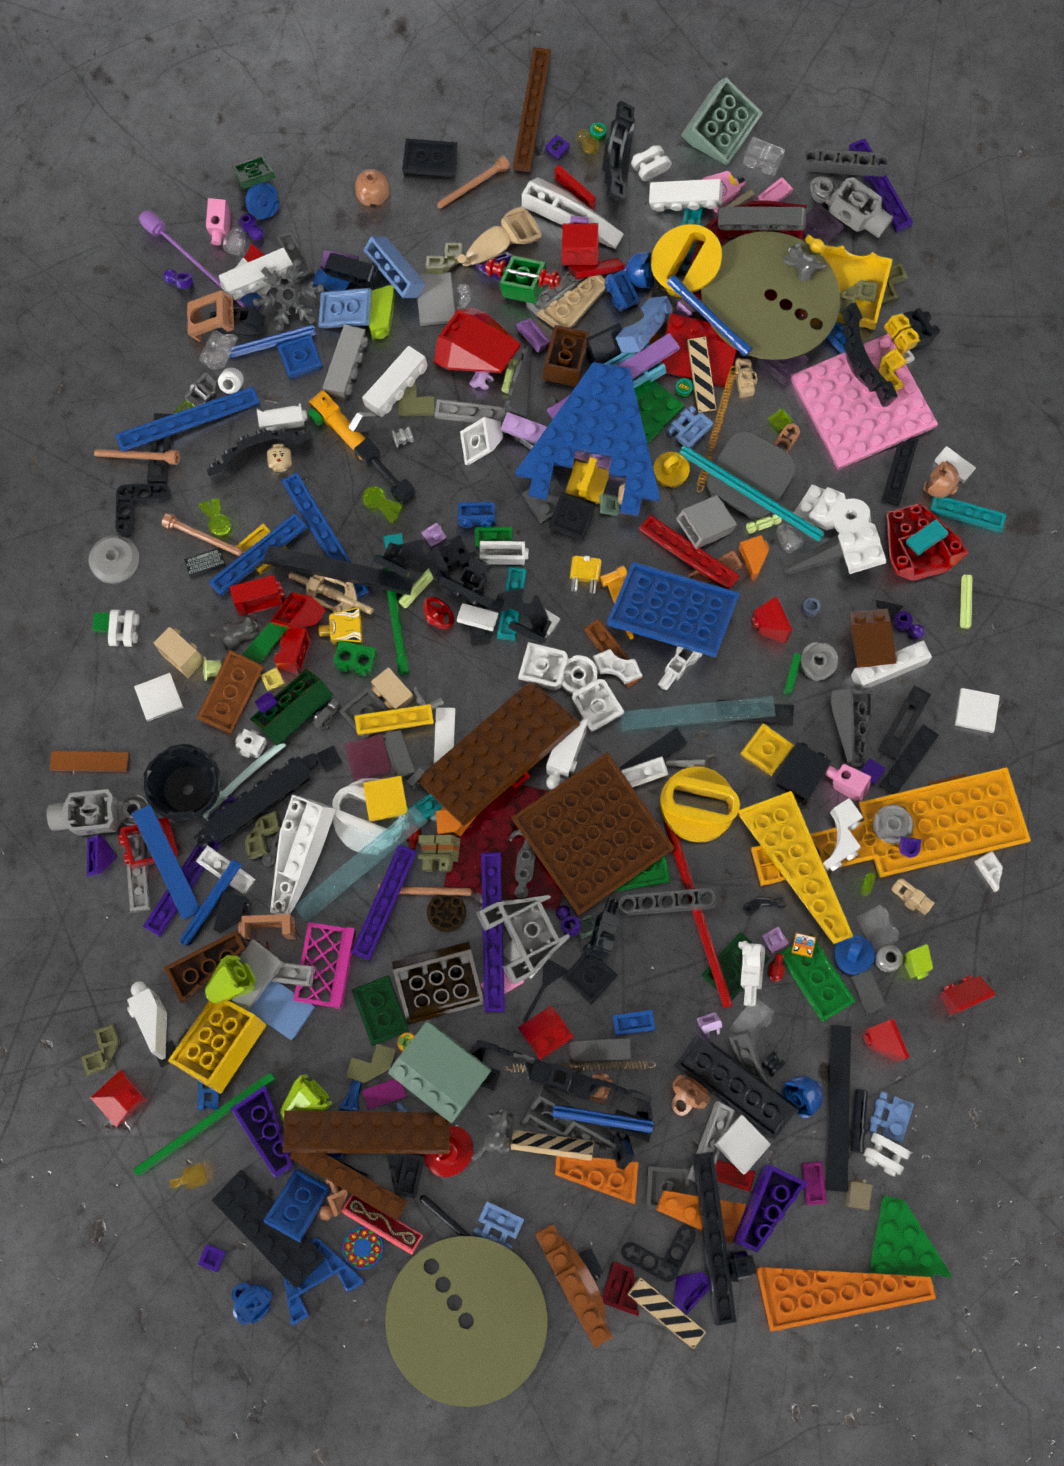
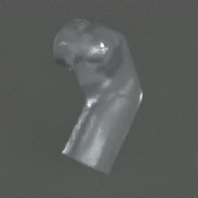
[457,284,472,309]

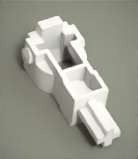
[658,646,703,691]
[739,941,765,1006]

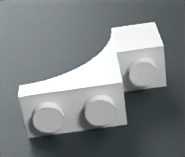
[823,798,863,872]

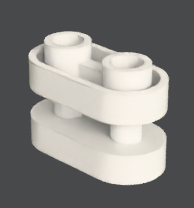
[631,145,672,182]
[108,609,139,647]
[863,1133,911,1177]

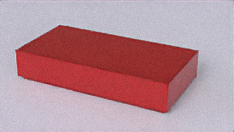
[715,1159,756,1192]

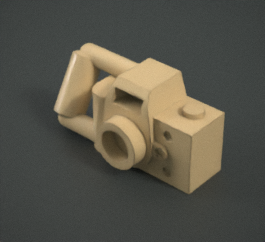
[735,358,758,398]
[891,878,934,915]

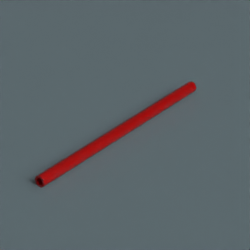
[664,821,733,1009]

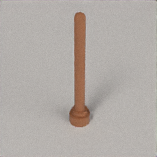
[437,156,510,208]
[94,449,180,465]
[162,513,244,556]
[378,882,473,896]

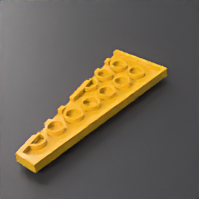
[738,791,853,944]

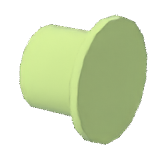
[203,657,221,681]

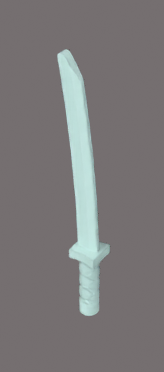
[203,743,286,819]

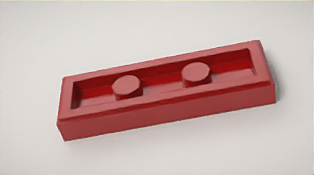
[554,165,596,210]
[569,258,625,279]

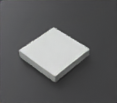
[134,673,184,722]
[955,688,1000,733]
[714,1115,771,1174]

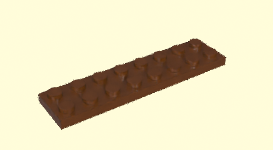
[283,1110,450,1154]

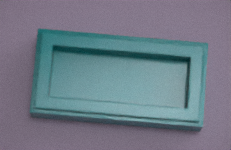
[906,519,948,556]

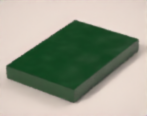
[232,155,276,190]
[701,932,770,1001]
[351,975,410,1046]

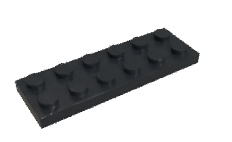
[675,1033,798,1140]
[211,1170,327,1289]

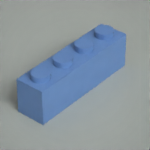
[363,236,426,298]

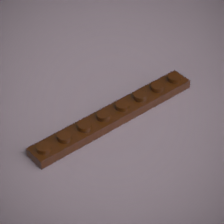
[513,47,551,172]

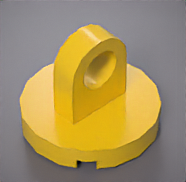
[653,452,690,488]

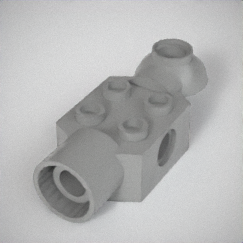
[810,176,893,238]
[47,789,148,836]

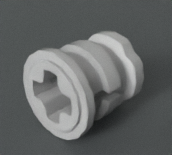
[392,427,414,448]

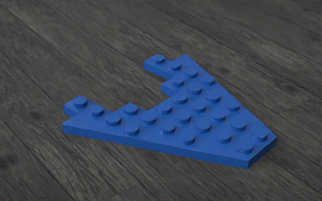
[515,362,660,516]

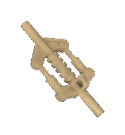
[288,571,374,615]

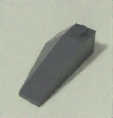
[831,689,873,767]

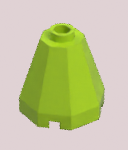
[205,955,256,1003]
[280,1074,332,1122]

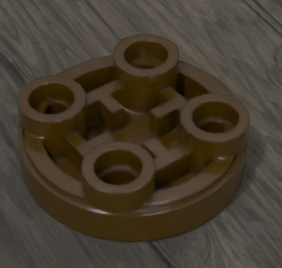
[427,895,466,933]

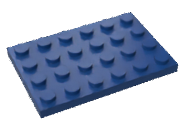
[607,562,740,658]

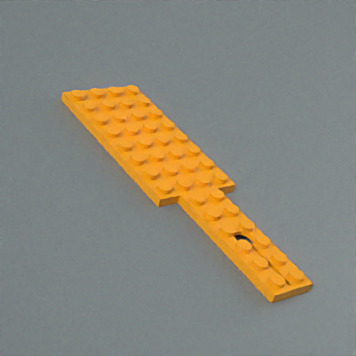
[751,767,1031,886]

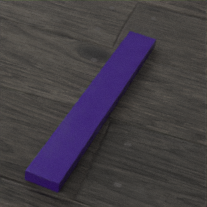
[143,795,238,937]
[481,852,505,1012]

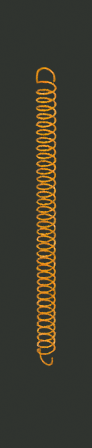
[697,366,738,492]

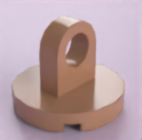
[672,1075,711,1116]

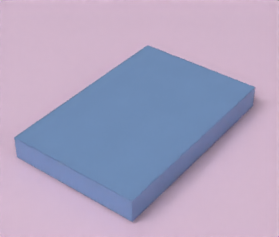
[318,288,372,329]
[249,982,315,1041]

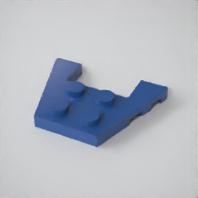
[283,1237,364,1326]

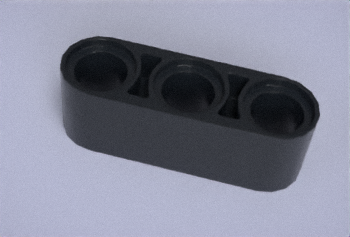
[323,253,378,287]

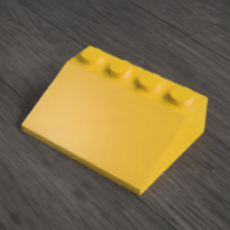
[168,1001,266,1094]

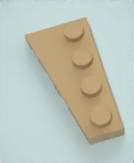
[537,275,606,328]

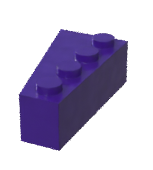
[231,1085,293,1180]
[733,1164,808,1253]

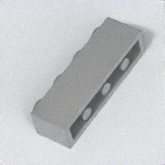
[323,324,368,401]

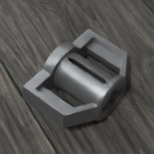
[184,372,219,406]

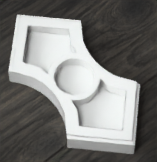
[592,649,643,684]

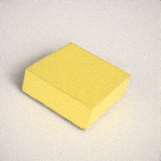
[260,667,286,692]

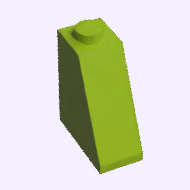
[368,285,395,340]

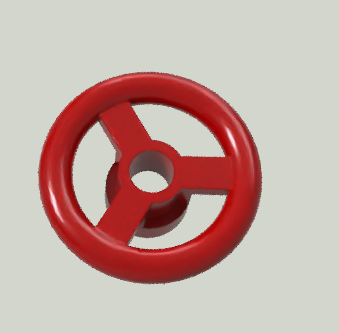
[423,597,454,629]

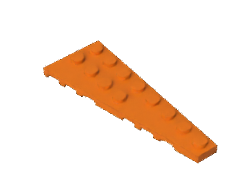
[756,1267,936,1332]

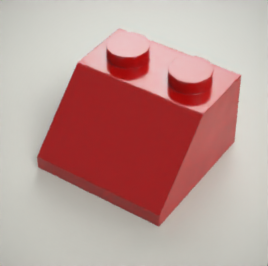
[562,223,599,265]
[274,627,311,675]
[940,975,996,1016]
[518,1006,574,1061]

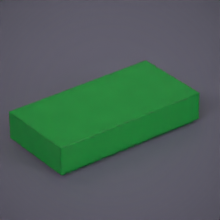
[783,653,801,695]

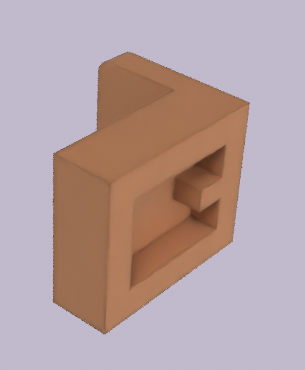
[587,1072,613,1105]

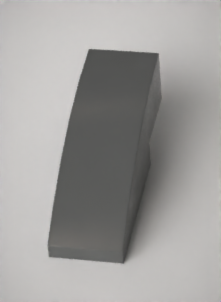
[569,1038,631,1063]

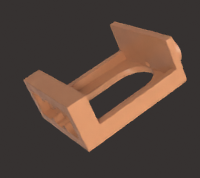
[187,290,234,342]
[238,914,296,942]

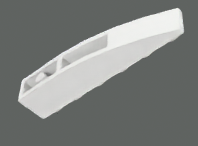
[522,177,624,249]
[270,794,336,914]

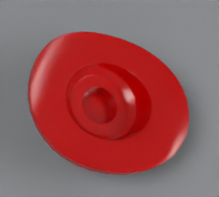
[423,1125,473,1177]

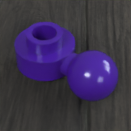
[238,214,264,241]
[163,269,193,289]
[893,611,925,639]
[556,905,582,937]

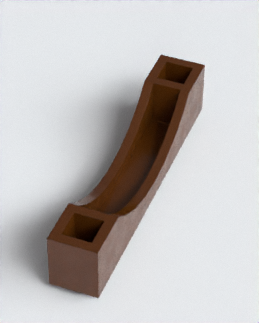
[289,1153,408,1220]

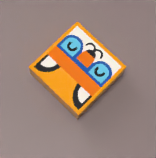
[791,933,816,958]

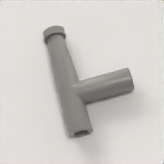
[410,687,444,721]
[665,759,705,768]

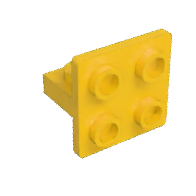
[565,457,609,504]

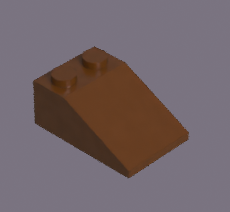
[542,325,590,387]
[850,608,896,668]

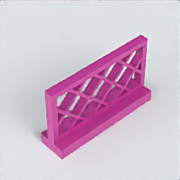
[293,922,356,1010]

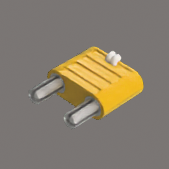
[570,556,602,594]

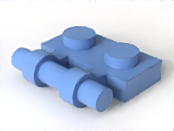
[666,406,714,448]
[869,1092,914,1143]
[472,1202,524,1250]

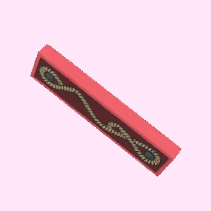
[341,1194,423,1255]

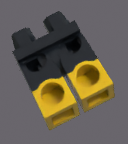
[884,308,940,354]

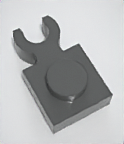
[313,698,341,731]

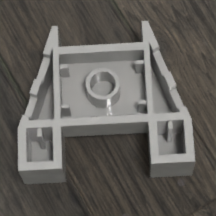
[476,895,570,984]

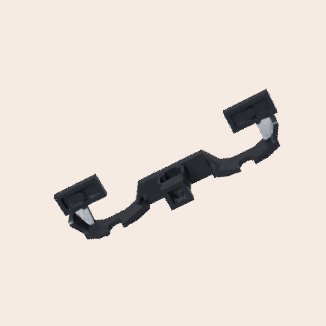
[373,539,552,644]
[469,1040,655,1142]

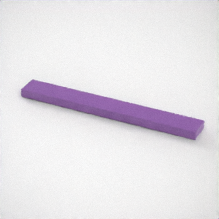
[547,333,680,419]

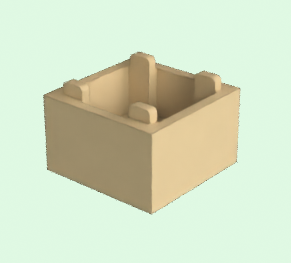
[154,627,203,678]

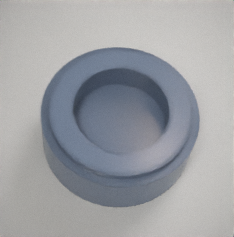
[801,597,821,617]

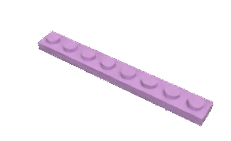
[500,412,612,470]

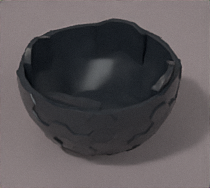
[143,744,222,821]

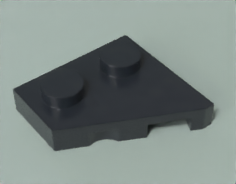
[386,1153,425,1198]

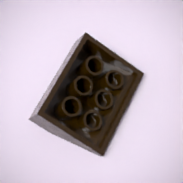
[392,941,485,1025]

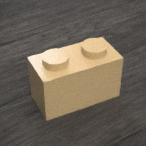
[371,667,414,710]

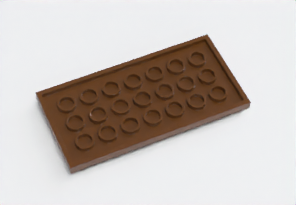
[418,681,580,827]

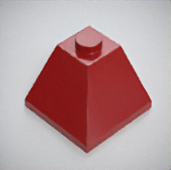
[270,592,325,629]
[751,597,792,643]
[863,1018,910,1062]
[90,1069,148,1128]

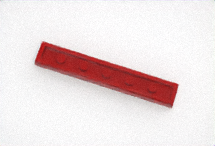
[639,514,740,590]

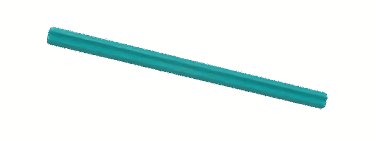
[679,445,824,541]

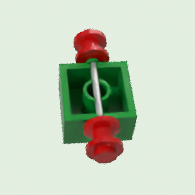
[485,255,561,304]

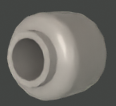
[875,945,903,972]

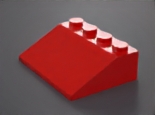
[661,313,736,388]

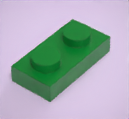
[475,527,513,547]

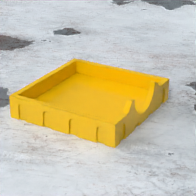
[805,245,893,330]

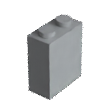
[676,495,737,549]

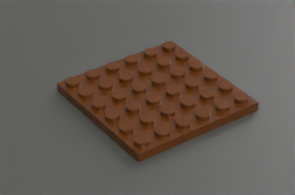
[511,752,675,915]

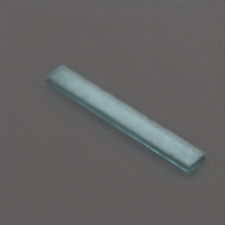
[620,696,775,732]
[295,806,428,922]

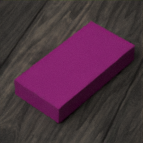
[362,1079,407,1110]
[801,1161,827,1205]

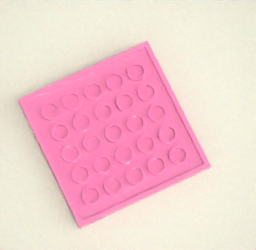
[790,333,938,470]

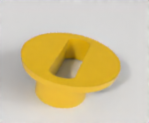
[651,224,722,298]
[660,766,740,842]

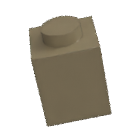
[845,1178,872,1210]

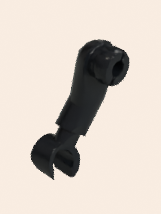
[743,896,786,915]

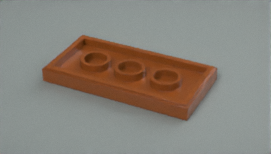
[196,649,264,735]

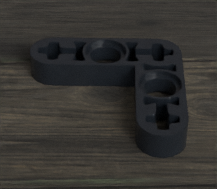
[115,483,171,538]
[621,1225,696,1282]

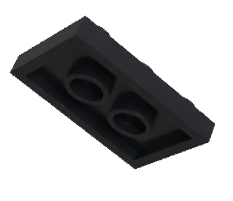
[402,138,458,177]

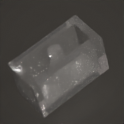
[743,137,785,176]
[728,997,774,1042]

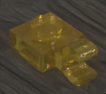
[169,1163,208,1190]

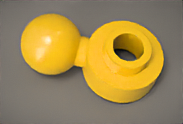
[804,234,824,253]

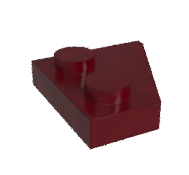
[601,1261,639,1316]

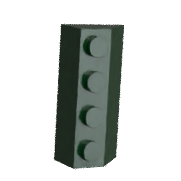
[250,669,333,746]

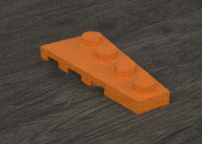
[555,1156,638,1204]
[656,1190,747,1244]

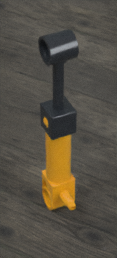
[308,390,416,504]

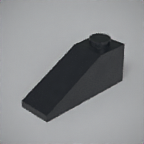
[209,306,266,335]

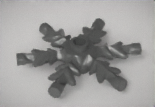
[253,260,324,331]

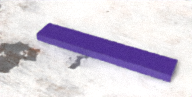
[849,138,913,232]
[351,844,417,961]

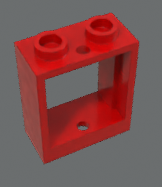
[229,575,285,616]
[118,817,178,870]

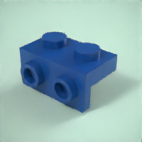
[604,269,640,312]
[458,502,495,528]

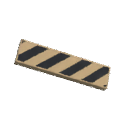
[687,337,717,413]
[511,1130,594,1161]
[627,1277,706,1349]

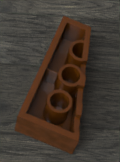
[164,930,247,1003]

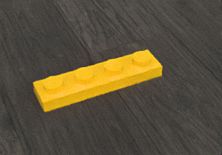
[354,704,434,736]

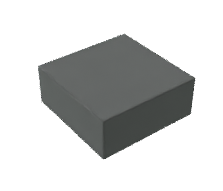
[407,767,425,790]

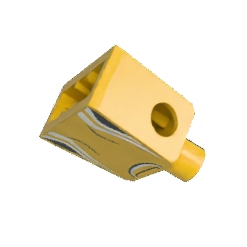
[319,607,363,646]

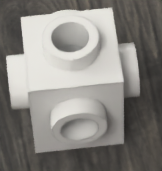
[235,729,268,759]

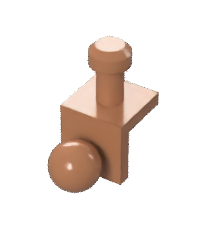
[317,1179,349,1221]

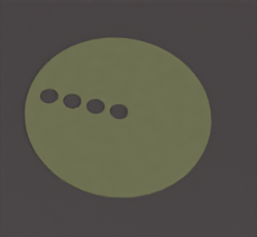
[701,231,840,360]
[385,1236,548,1407]

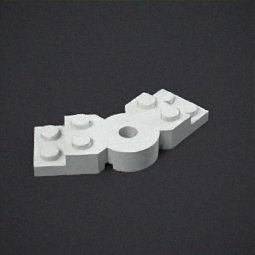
[794,484,887,574]
[518,642,624,732]

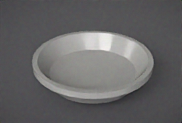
[88,535,140,583]

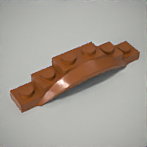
[535,1223,613,1348]

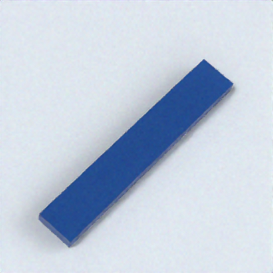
[208,513,308,597]
[131,804,200,920]

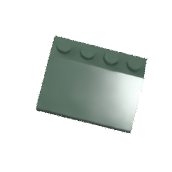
[681,77,763,166]
[388,1020,492,1124]

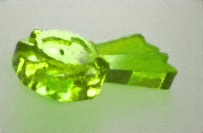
[362,486,402,524]
[198,498,232,536]

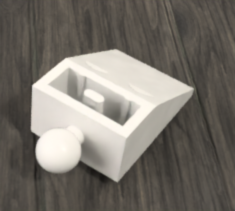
[546,718,588,790]
[127,981,167,1060]

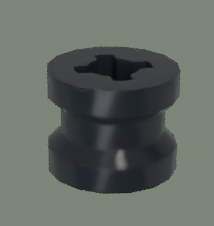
[762,1051,786,1077]

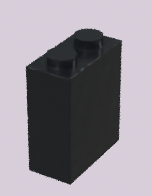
[772,742,831,804]

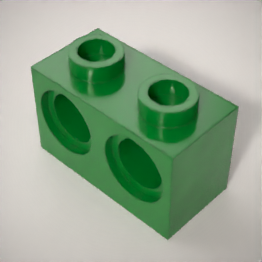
[333,640,377,676]

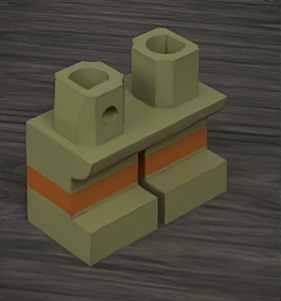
[418,835,461,872]

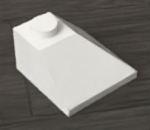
[460,417,503,465]

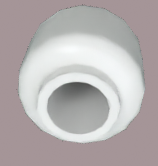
[218,367,244,394]

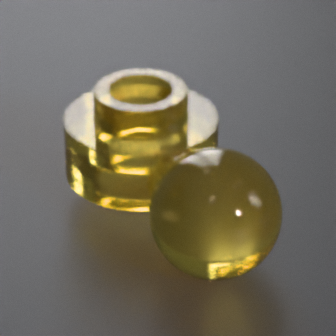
[576,129,600,154]

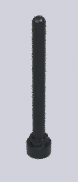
[419,1195,471,1236]

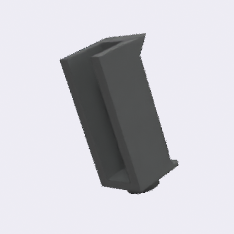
[382,730,415,781]

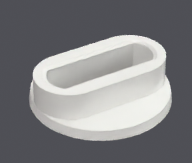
[332,778,410,854]

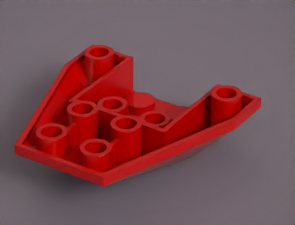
[433,307,521,373]
[886,503,968,581]

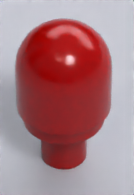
[405,823,422,851]
[768,953,785,982]

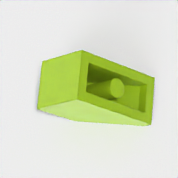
[903,944,933,980]

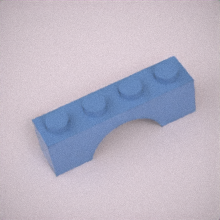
[616,296,673,353]

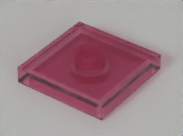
[345,734,392,782]

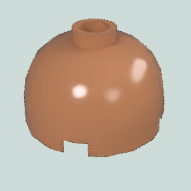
[355,169,390,206]
[923,460,959,498]

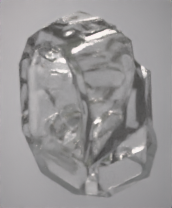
[223,226,247,255]
[776,524,804,554]

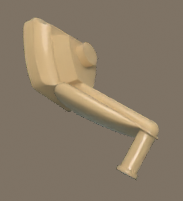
[457,207,542,266]

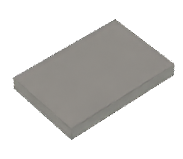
[418,272,455,326]
[232,939,284,1011]

